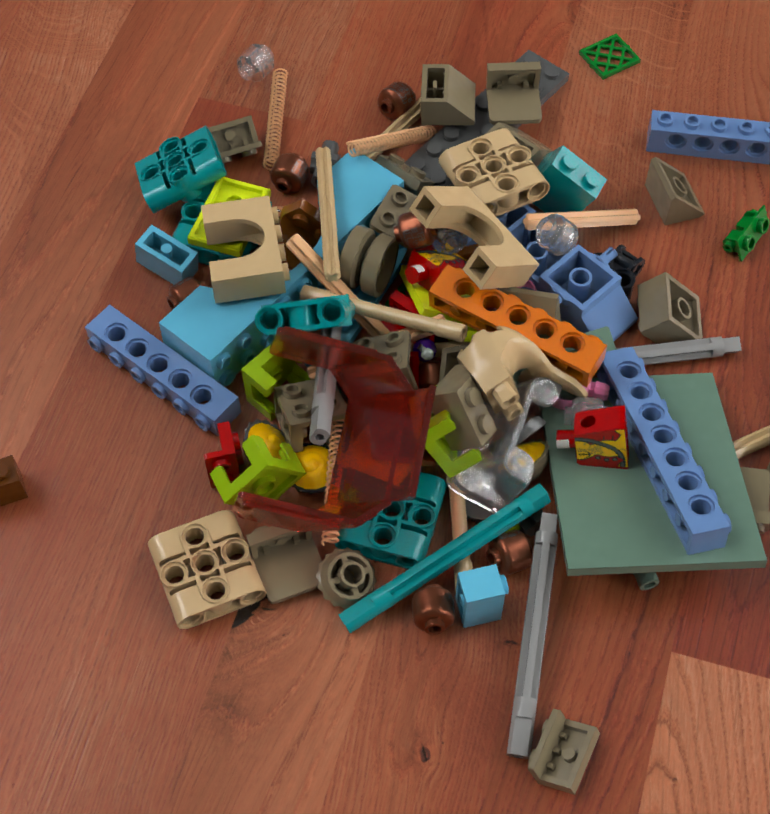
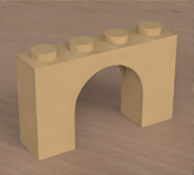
[409,186,540,290]
[201,196,290,304]

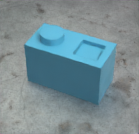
[135,224,198,285]
[455,564,509,628]

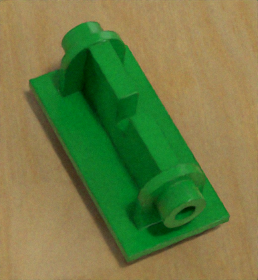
[722,205,770,262]

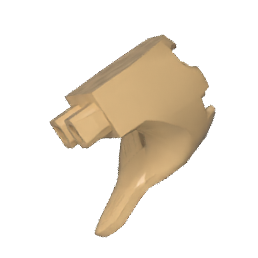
[456,326,588,422]

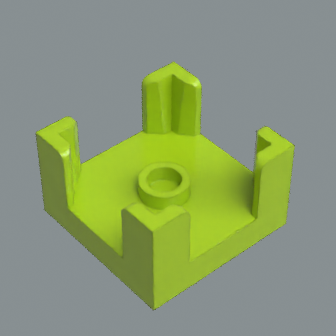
[241,333,311,421]
[410,386,482,478]
[210,435,306,511]

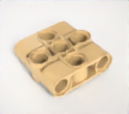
[439,128,550,217]
[148,510,267,629]

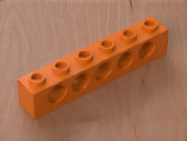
[429,264,607,387]

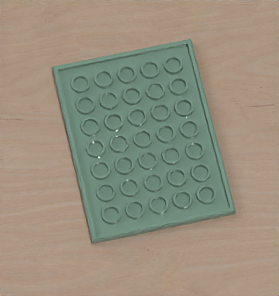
[536,373,767,576]

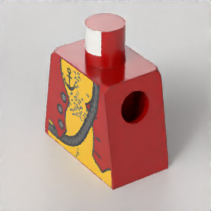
[405,240,467,291]
[556,405,629,469]

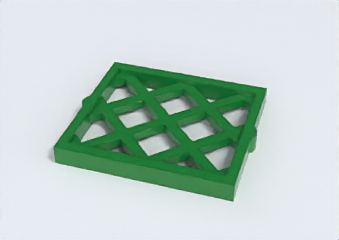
[579,33,641,80]

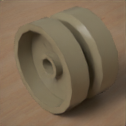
[339,225,399,298]

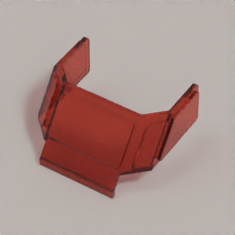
[231,326,437,532]

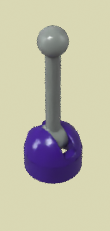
[412,338,437,362]

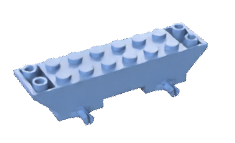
[443,205,638,341]

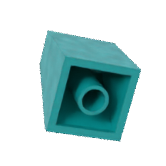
[533,145,607,213]

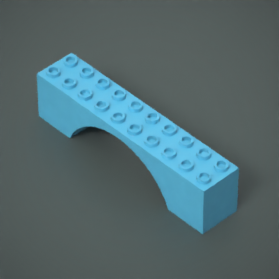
[159,148,404,386]

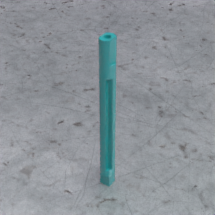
[338,483,551,633]

